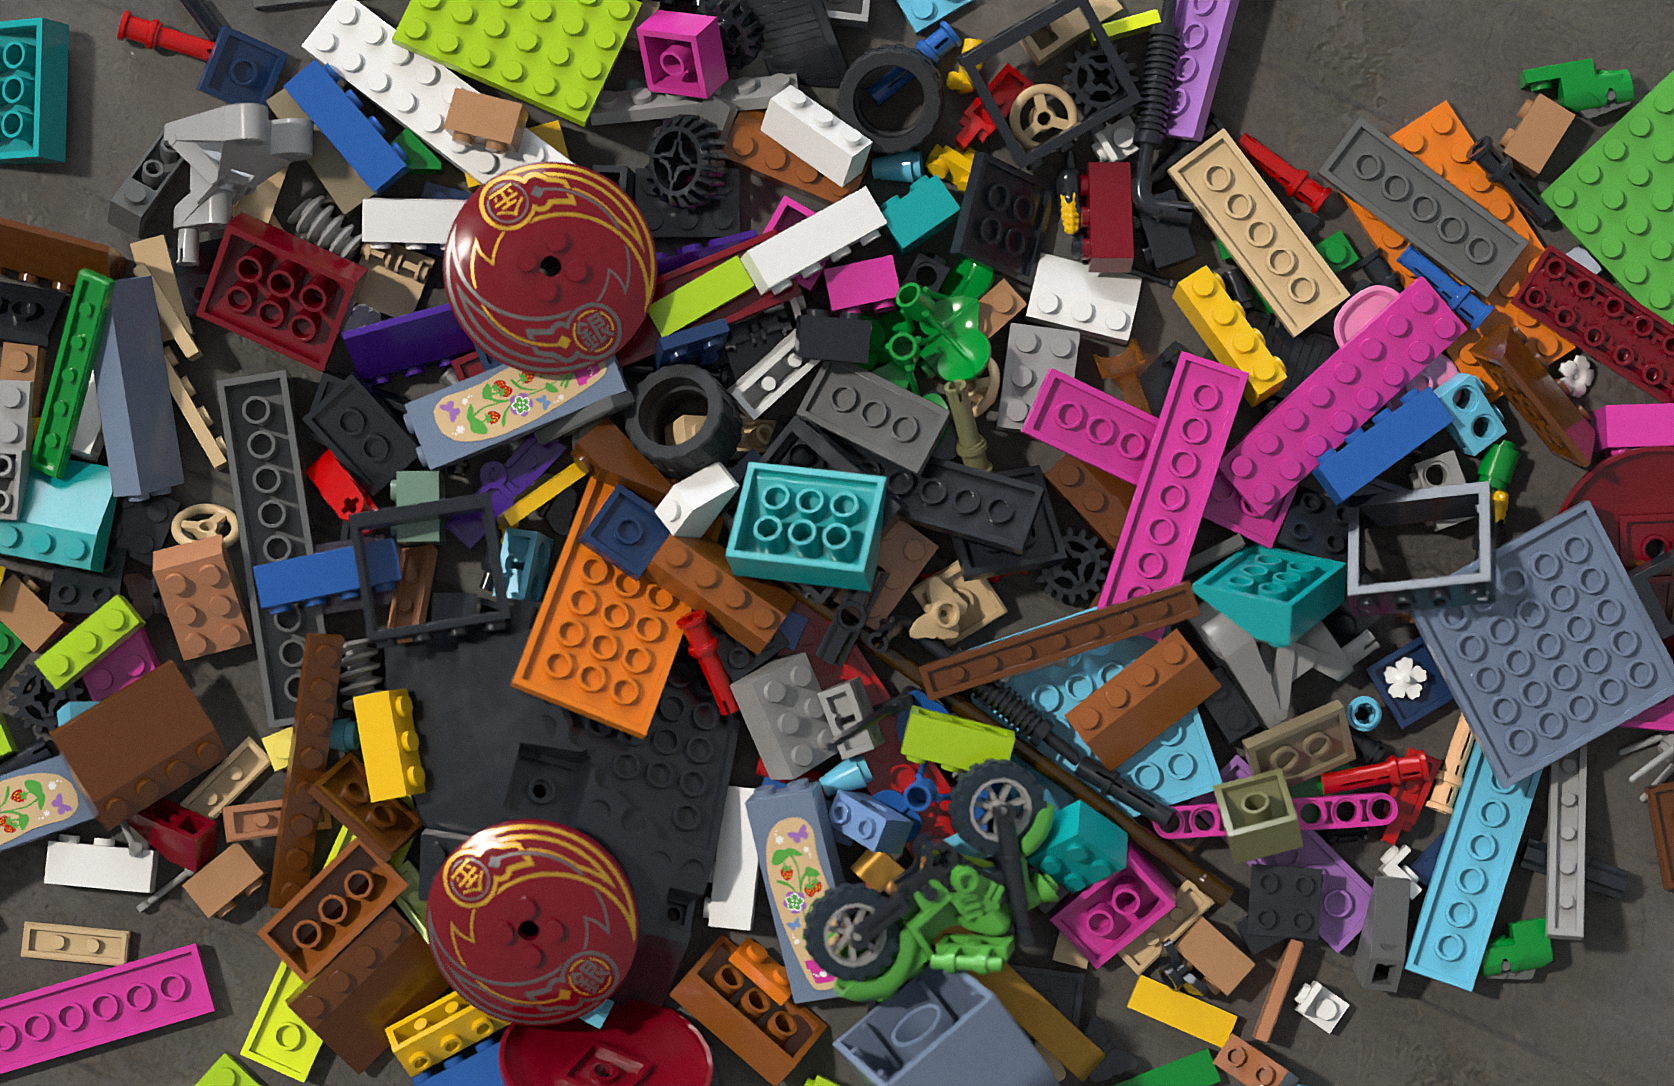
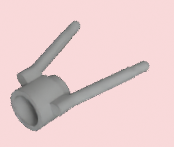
[1618,731,1674,802]

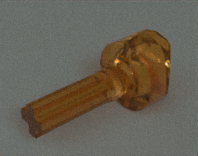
[1093,338,1153,416]

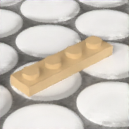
[163,345,229,471]

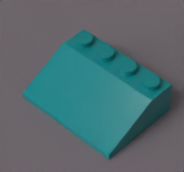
[0,17,69,165]
[0,453,117,573]
[726,462,887,591]
[1192,543,1347,648]

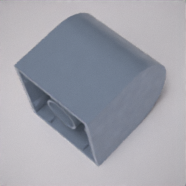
[833,961,1060,1086]

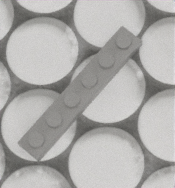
[590,73,798,125]
[1545,743,1587,941]

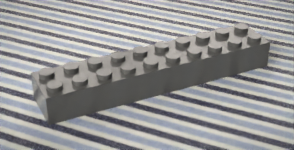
[216,370,344,729]

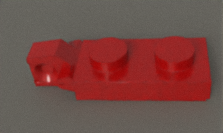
[954,63,1034,153]
[1380,747,1442,846]

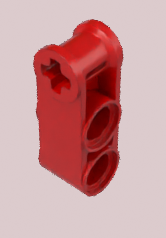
[305,449,379,535]

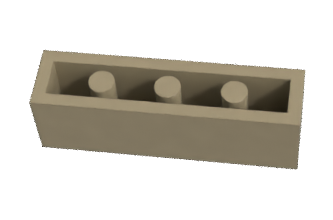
[266,88,382,220]

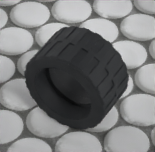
[837,44,945,154]
[624,363,743,482]

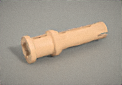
[1424,712,1475,816]

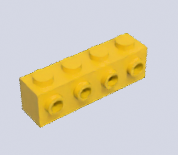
[1172,265,1287,408]
[385,991,511,1077]

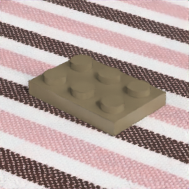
[1242,699,1357,788]

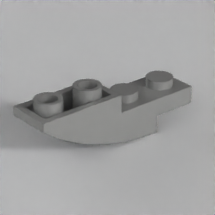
[0,380,35,521]

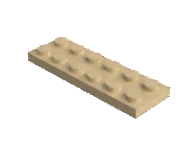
[1167,128,1350,338]

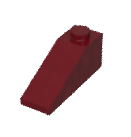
[126,798,217,873]

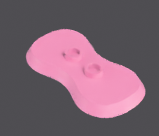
[1334,285,1462,412]

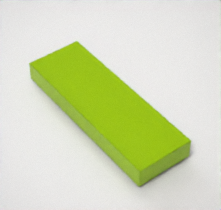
[648,255,756,337]

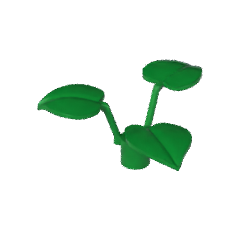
[877,258,995,383]
[853,296,980,448]

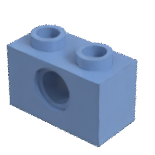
[828,790,913,854]

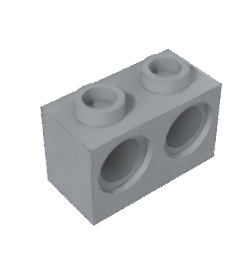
[1408,450,1476,532]
[818,676,885,760]

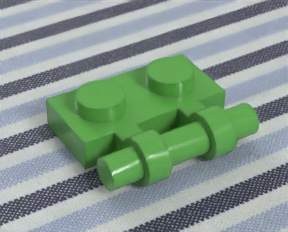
[930,933,1015,975]

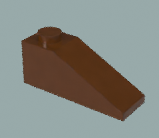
[571,417,673,505]

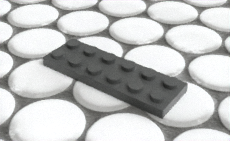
[1317,117,1528,299]

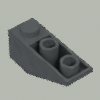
[107,128,186,239]
[1353,875,1411,992]

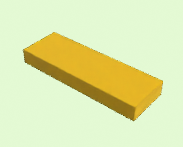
[496,463,587,529]
[1127,974,1238,1048]

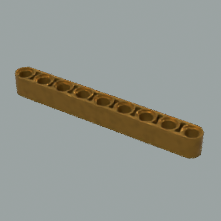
[851,849,1107,1082]

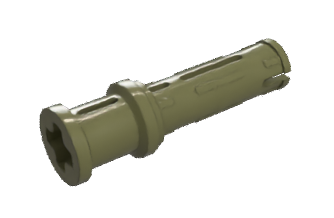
[944,379,994,473]

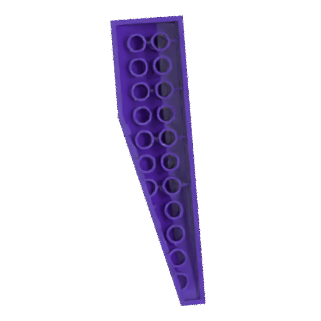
[342,229,757,387]

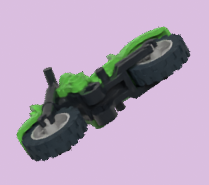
[803,758,1060,1002]

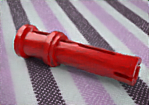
[117,10,215,61]
[1236,132,1333,215]
[676,610,740,715]
[1321,750,1430,795]

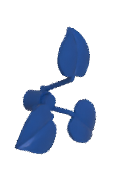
[872,690,1019,844]

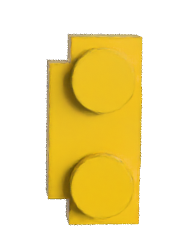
[925,144,977,194]

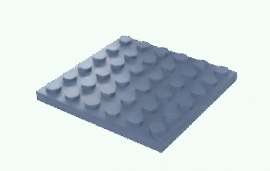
[1409,500,1674,789]

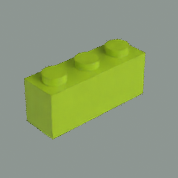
[34,595,147,691]
[901,705,1015,773]

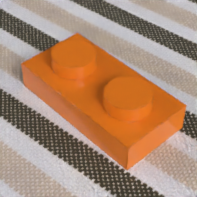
[728,937,792,1006]

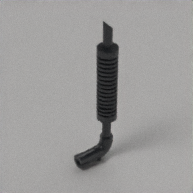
[1131,0,1194,225]
[867,615,1079,766]

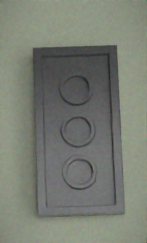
[796,361,952,476]

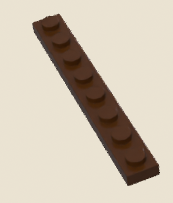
[918,580,1201,701]
[268,633,345,908]

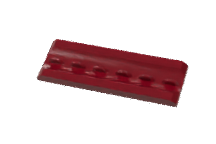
[1510,244,1674,404]

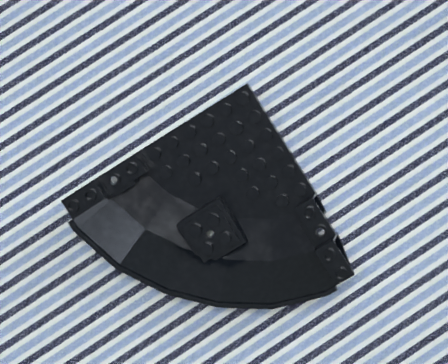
[382,593,742,1006]

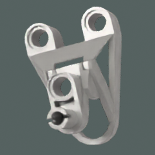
[164,103,314,266]
[1186,601,1380,731]

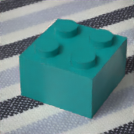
[881,174,961,257]
[1025,800,1128,894]

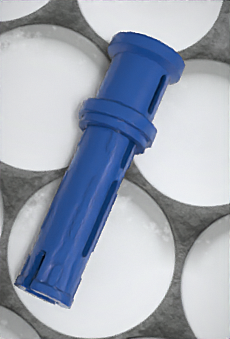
[866,20,963,107]
[1397,244,1495,331]

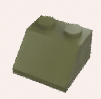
[1213,768,1303,865]

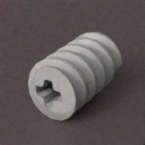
[287,195,362,261]
[339,638,384,712]

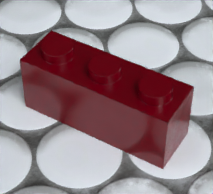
[1080,162,1134,272]

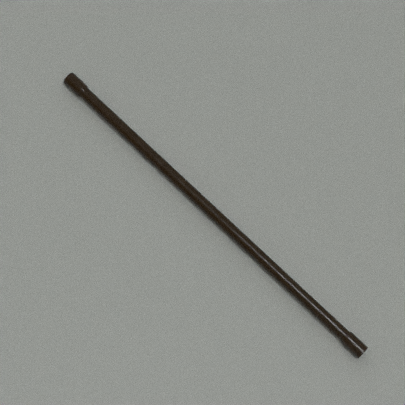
[770,579,1235,907]

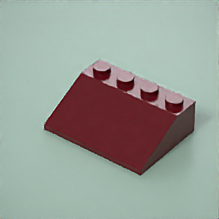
[196,212,369,373]

